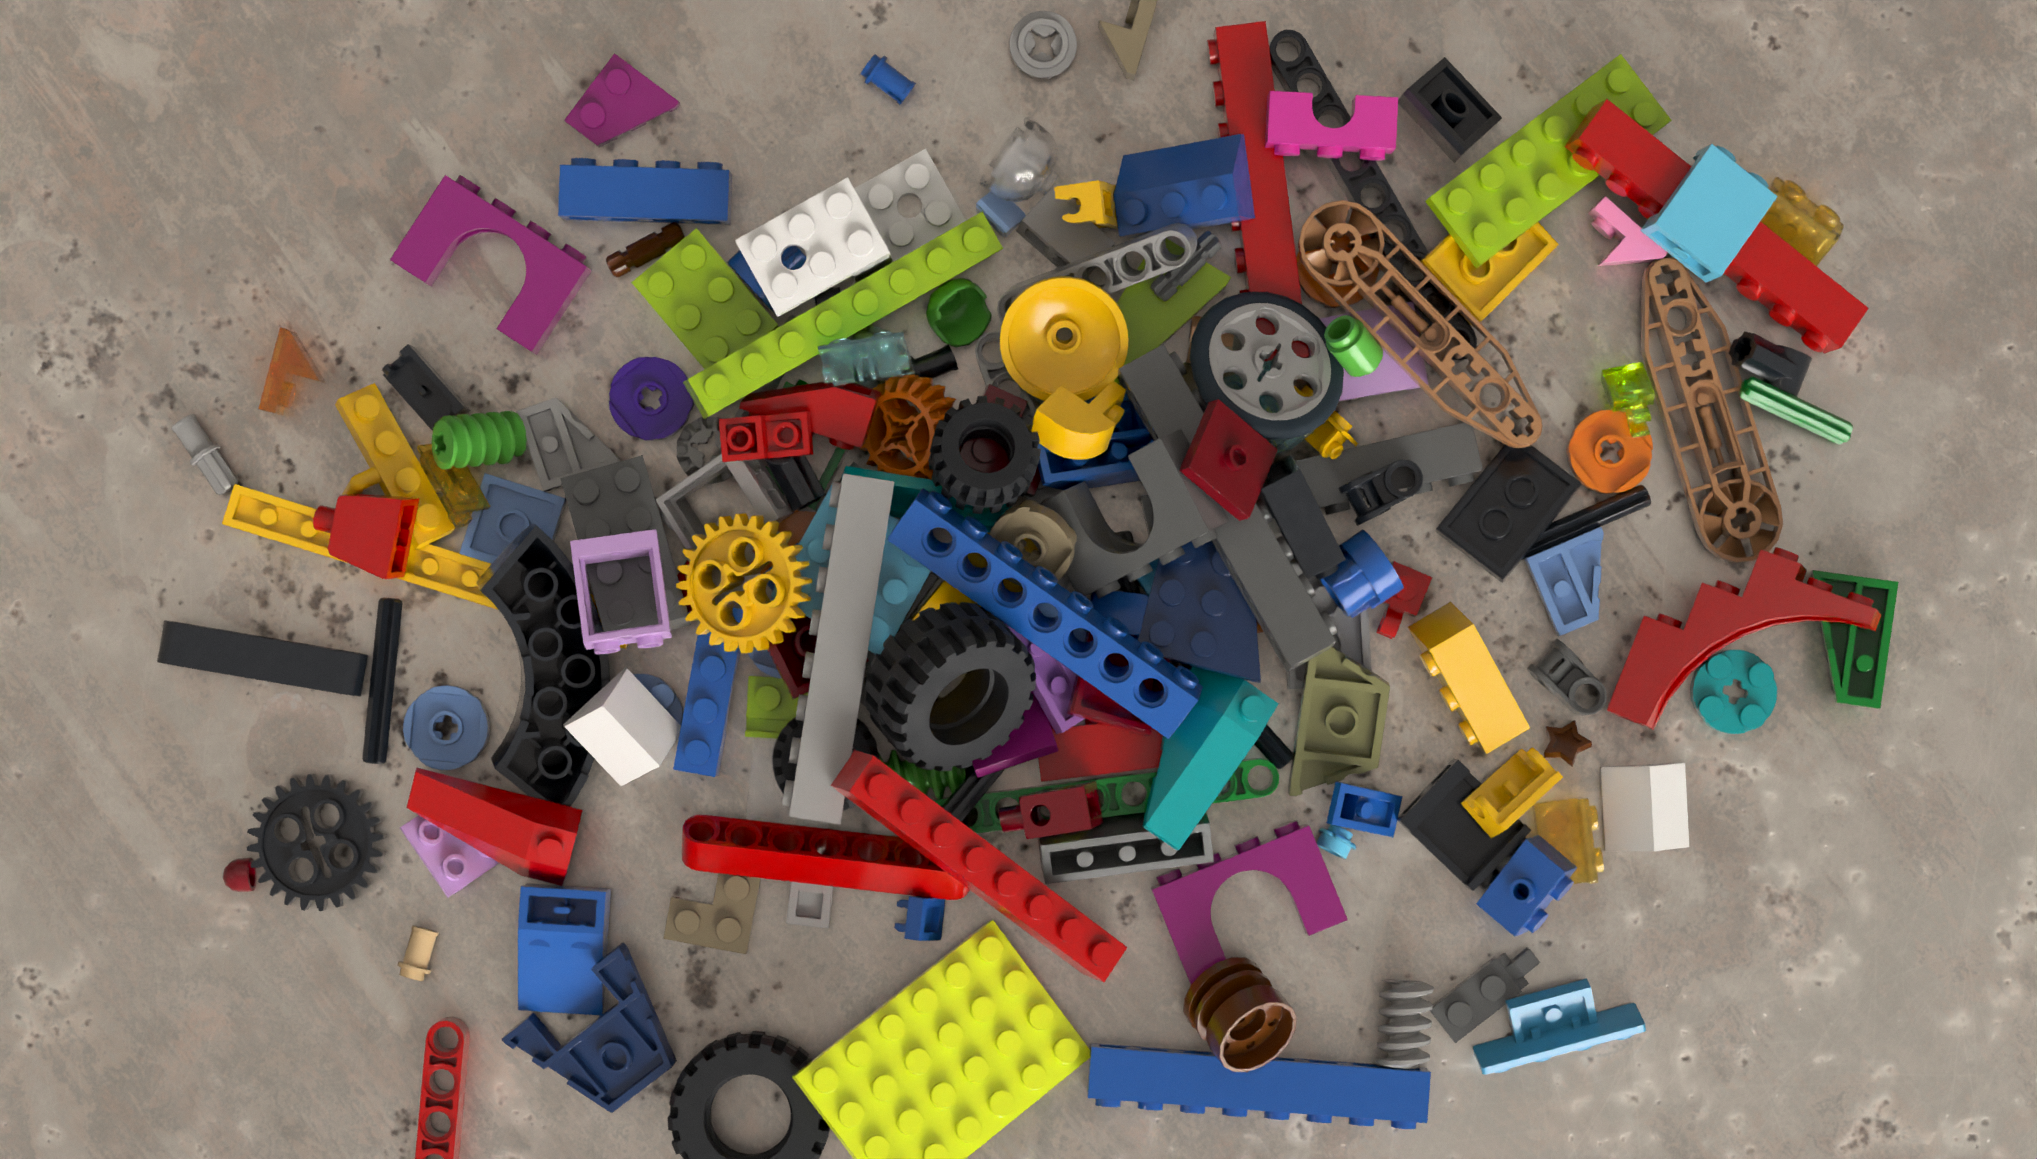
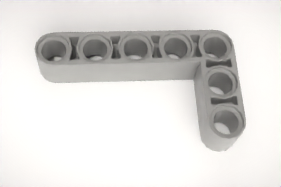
[997,223,1197,404]

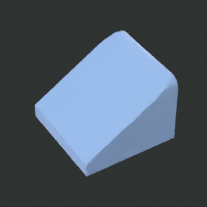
[976,188,1026,237]

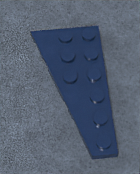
[1138,541,1261,683]

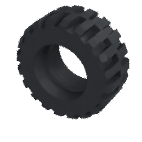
[865,602,1036,771]
[668,1031,830,1159]

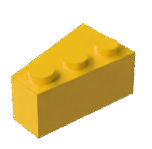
[1407,602,1530,754]

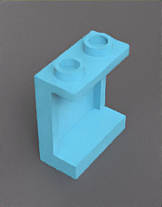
[1640,144,1778,283]

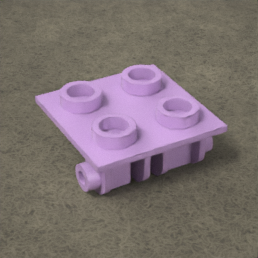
[400,815,499,898]

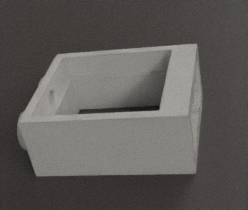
[656,454,794,562]

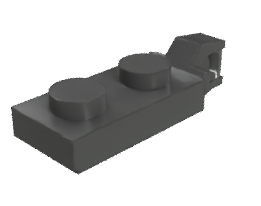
[1430,947,1540,1043]

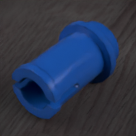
[860,54,916,105]

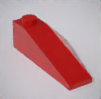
[406,768,583,886]

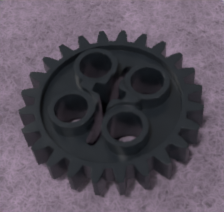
[247,774,387,911]

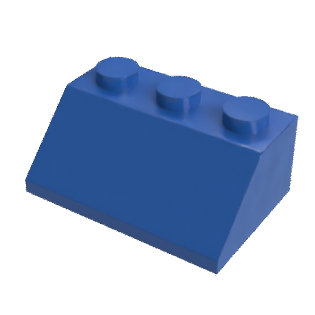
[1114,134,1255,238]

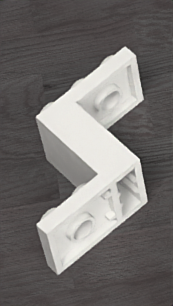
[735,148,966,317]

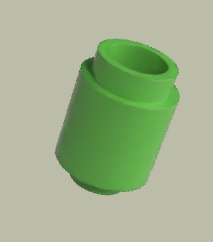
[1324,315,1383,377]

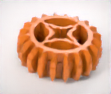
[859,374,961,480]

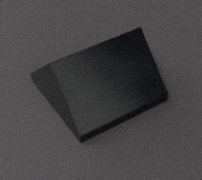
[1398,57,1502,163]

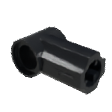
[1728,331,1812,397]
[765,455,826,512]

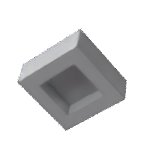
[786,882,834,928]

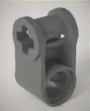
[1527,638,1607,716]

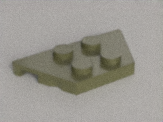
[1288,647,1390,796]

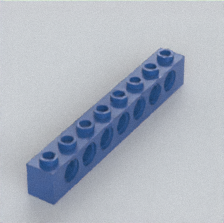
[887,488,1203,739]

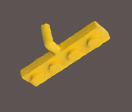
[335,383,455,550]

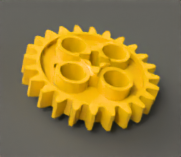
[676,513,812,653]

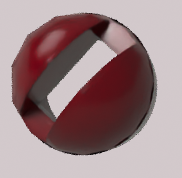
[223,858,257,892]

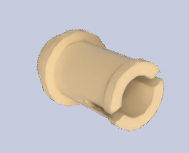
[397,925,438,981]

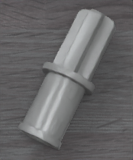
[171,414,238,495]

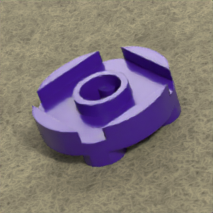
[609,357,694,441]

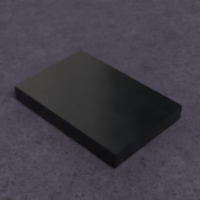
[1436,433,1582,583]

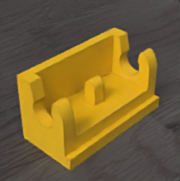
[1054,180,1118,230]
[1461,747,1563,838]

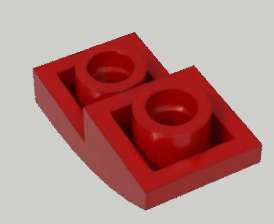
[719,411,814,462]

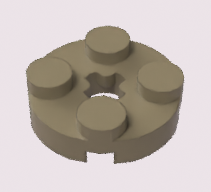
[989,500,1077,586]

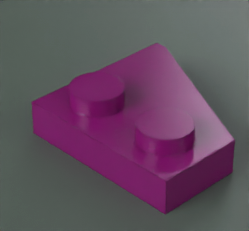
[564,53,680,148]

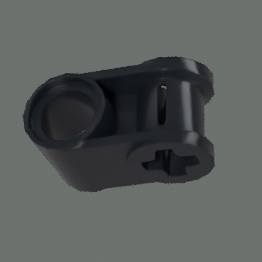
[1338,459,1423,526]

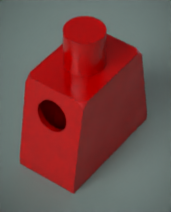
[313,494,420,579]

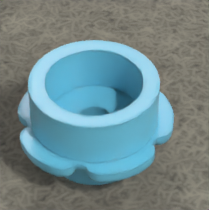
[1316,824,1356,859]

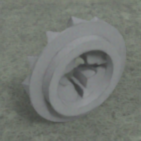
[1010,11,1077,79]
[677,416,733,484]

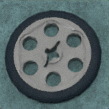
[1190,292,1344,440]

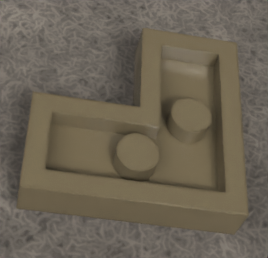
[663,873,761,954]

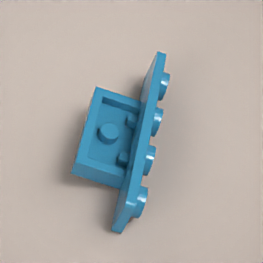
[1473,978,1646,1075]

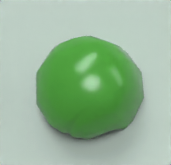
[926,278,992,348]

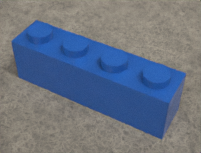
[558,158,732,225]

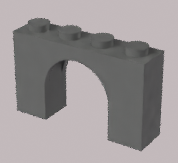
[1040,429,1229,599]

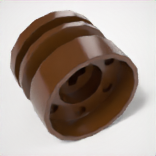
[1183,957,1297,1072]

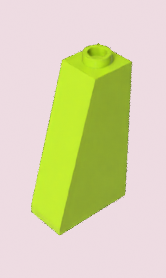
[1114,238,1231,385]

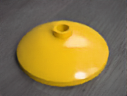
[1000,276,1129,401]

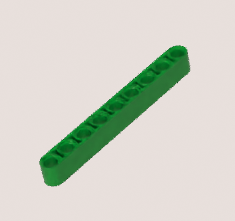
[932,758,1279,833]

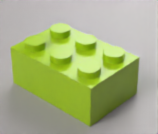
[631,228,779,369]

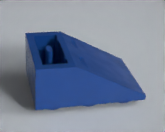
[518,883,611,1016]

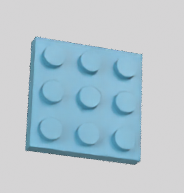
[770,483,931,654]

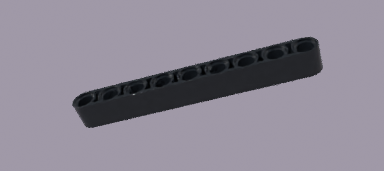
[1269,29,1477,364]

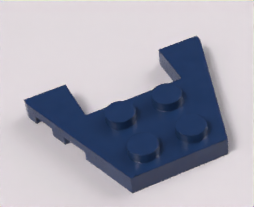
[502,942,677,1113]

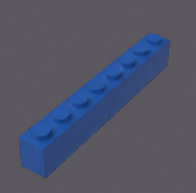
[1087,1043,1431,1129]

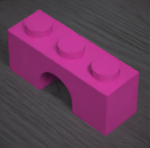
[1265,91,1398,160]

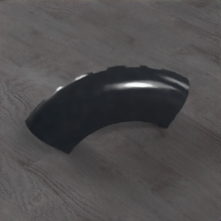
[476,524,610,807]

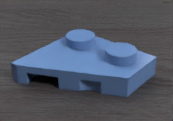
[1525,527,1604,636]

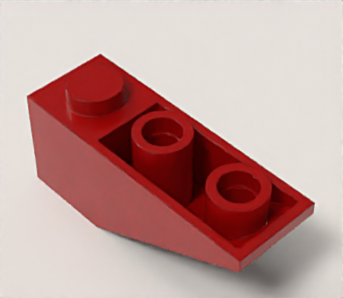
[739,379,881,450]

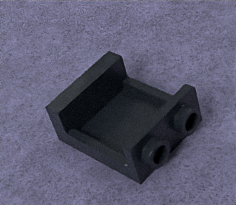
[1397,758,1531,891]

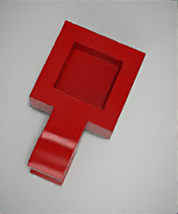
[1376,561,1433,639]

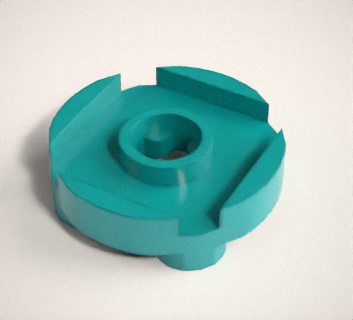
[1690,650,1777,734]

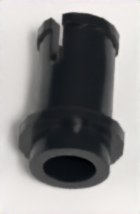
[902,344,958,379]

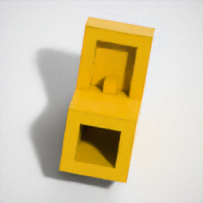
[1031,381,1126,460]

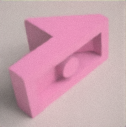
[1588,196,1668,266]

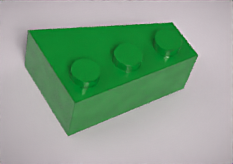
[1811,570,1899,709]

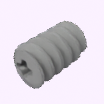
[1376,980,1434,1069]

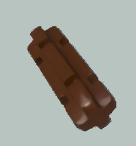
[606,222,685,277]

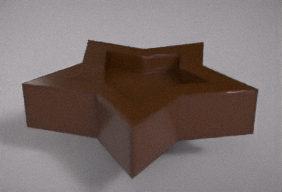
[1544,720,1592,767]

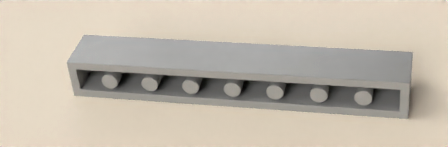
[782,474,894,825]

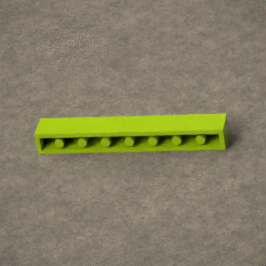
[683,211,1003,419]

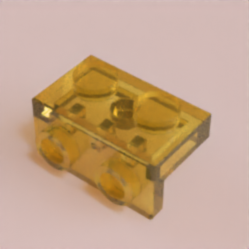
[1761,177,1844,266]
[1532,797,1604,884]

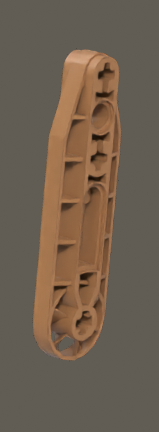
[1298,200,1543,449]
[1641,257,1783,563]

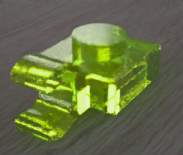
[1600,362,1655,438]

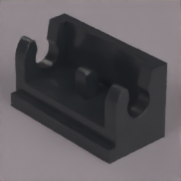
[382,344,471,431]

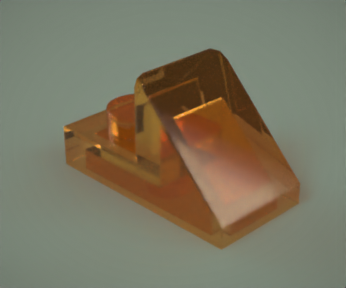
[259,327,325,416]

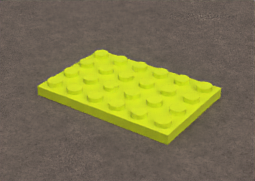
[792,920,1091,1159]

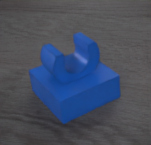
[894,896,946,941]

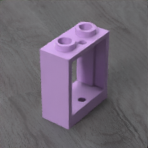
[570,529,672,654]

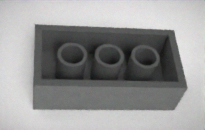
[560,455,691,632]

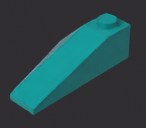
[1142,666,1279,850]

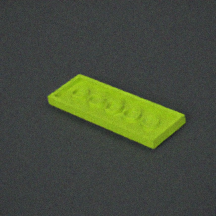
[1425,54,1672,269]

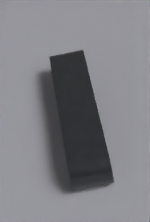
[157,620,368,697]

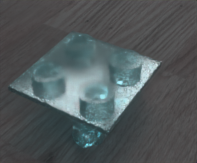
[818,331,915,386]

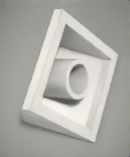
[563,667,681,786]
[1600,763,1689,851]

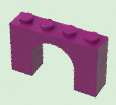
[390,175,591,355]
[1151,820,1348,984]

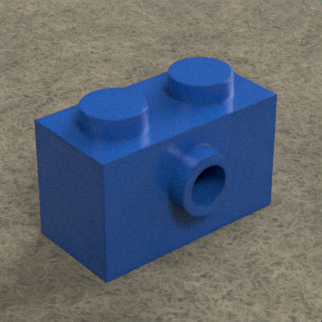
[1476,835,1577,937]

